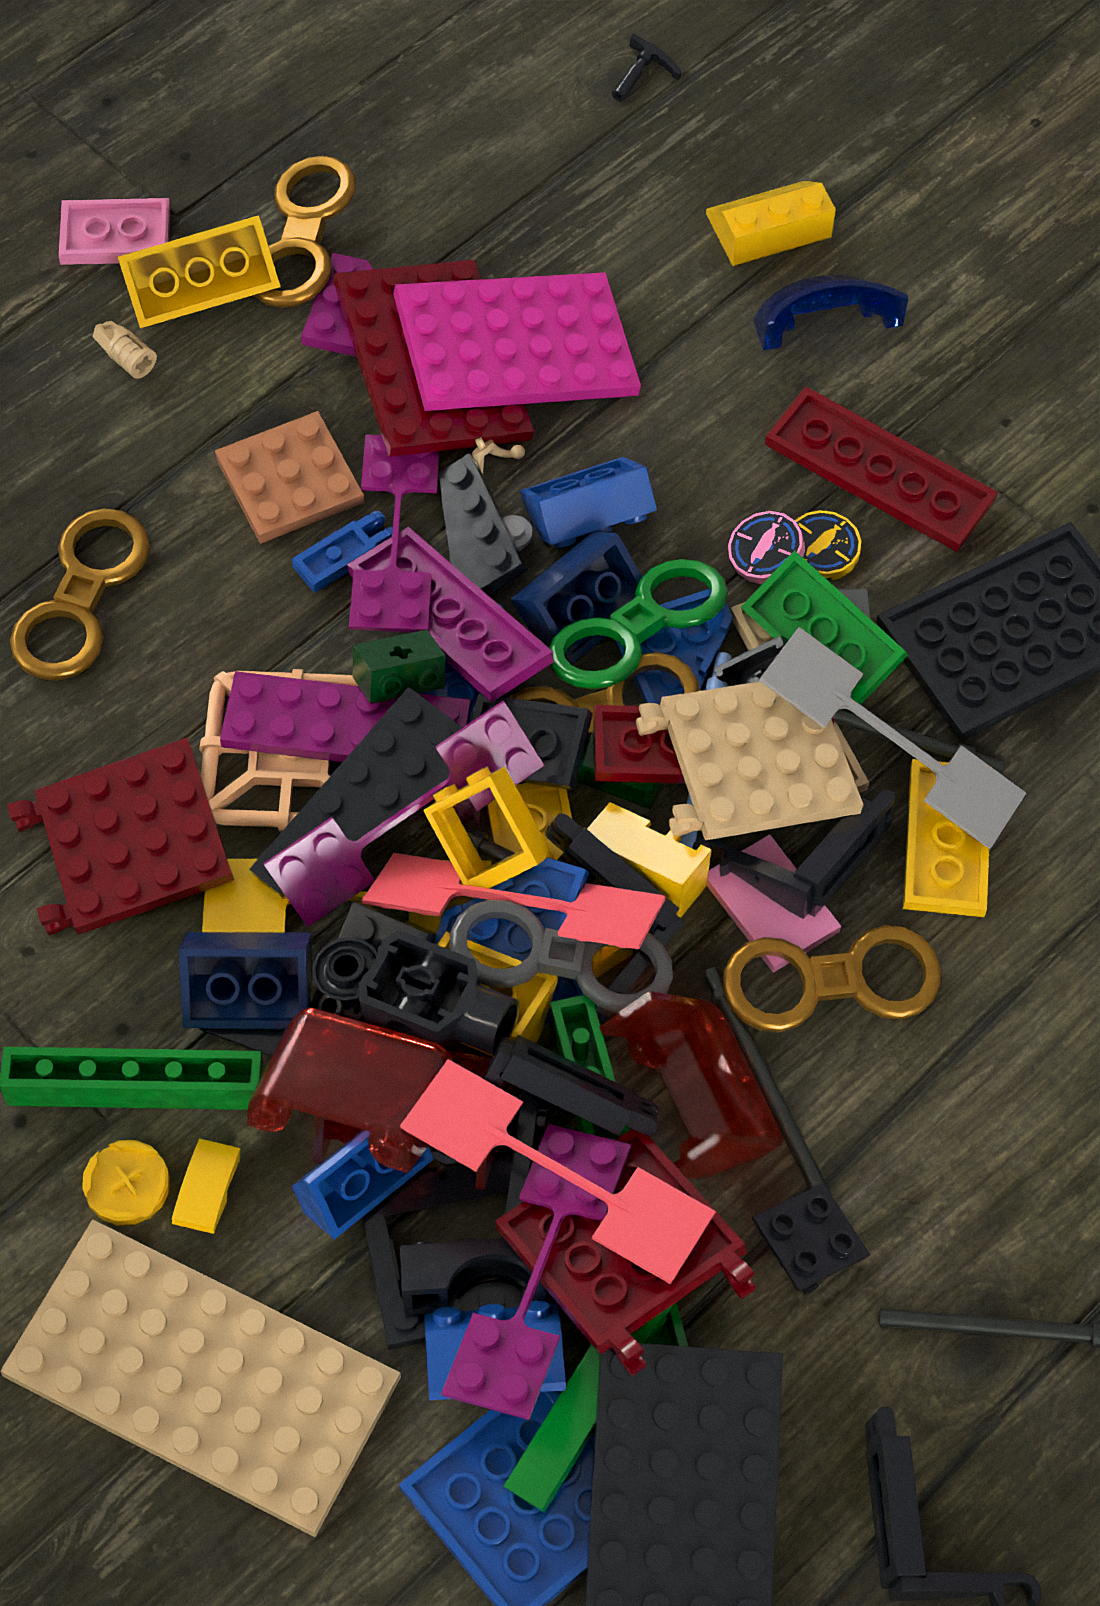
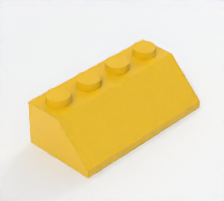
[118,215,280,328]

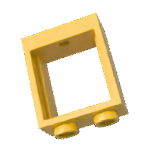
[423,766,552,898]

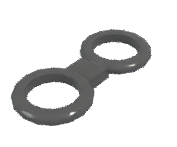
[450,900,673,1013]

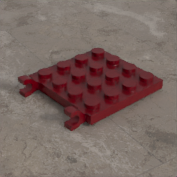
[7,737,235,936]
[495,1129,756,1376]

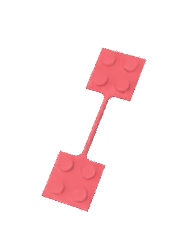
[362,853,665,949]
[400,1059,716,1284]

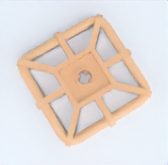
[199,669,358,832]

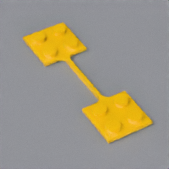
[202,859,492,933]

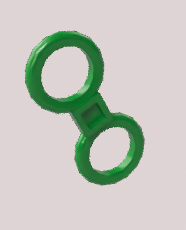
[549,559,728,690]

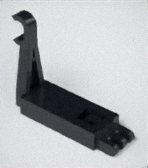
[692,790,895,919]
[545,813,684,1030]
[431,1035,659,1164]
[865,1407,1042,1606]

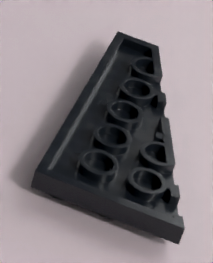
[249,687,463,898]

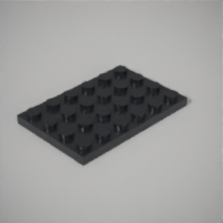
[876,522,1100,741]
[584,1343,783,1606]

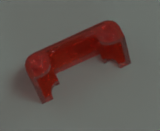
[247,1008,452,1173]

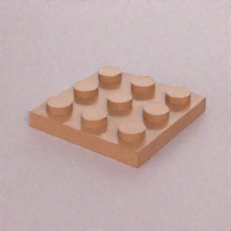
[215,411,364,544]

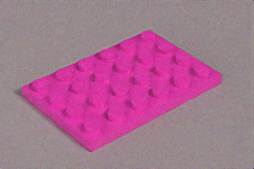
[393,272,641,411]

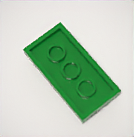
[741,550,908,705]

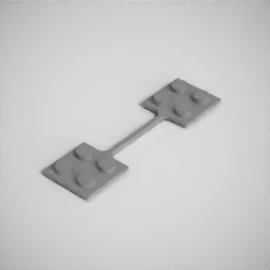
[759,627,1026,849]

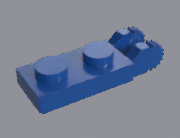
[291,511,393,593]

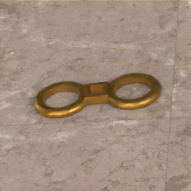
[254,156,356,308]
[10,508,150,681]
[509,652,700,739]
[723,925,941,1032]

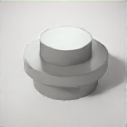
[503,515,532,551]

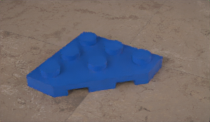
[615,589,733,706]
[433,858,589,962]

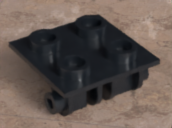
[752,1183,870,1295]

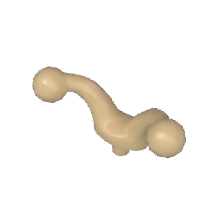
[472,437,525,474]

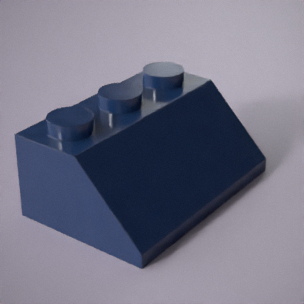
[511,532,654,665]
[179,932,313,1029]

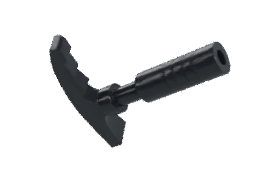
[612,33,681,102]

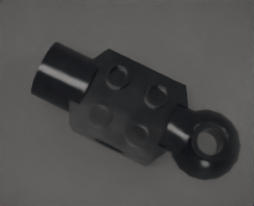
[312,930,519,1055]

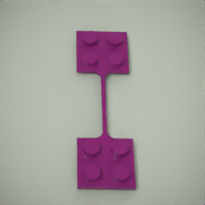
[349,434,439,632]
[263,701,545,927]
[441,1124,631,1420]

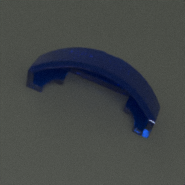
[754,275,908,350]

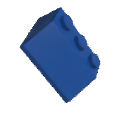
[519,457,657,547]
[292,1099,434,1239]
[424,1301,566,1400]

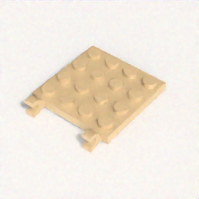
[636,682,863,840]

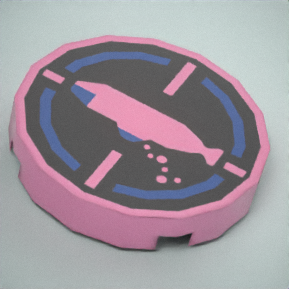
[728,511,805,584]

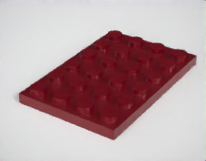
[333,260,534,457]

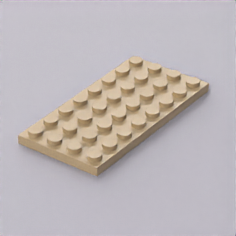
[0,1219,401,1537]

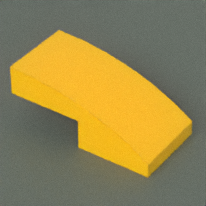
[172,1138,240,1234]

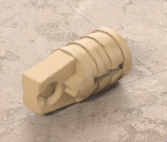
[93,321,157,379]

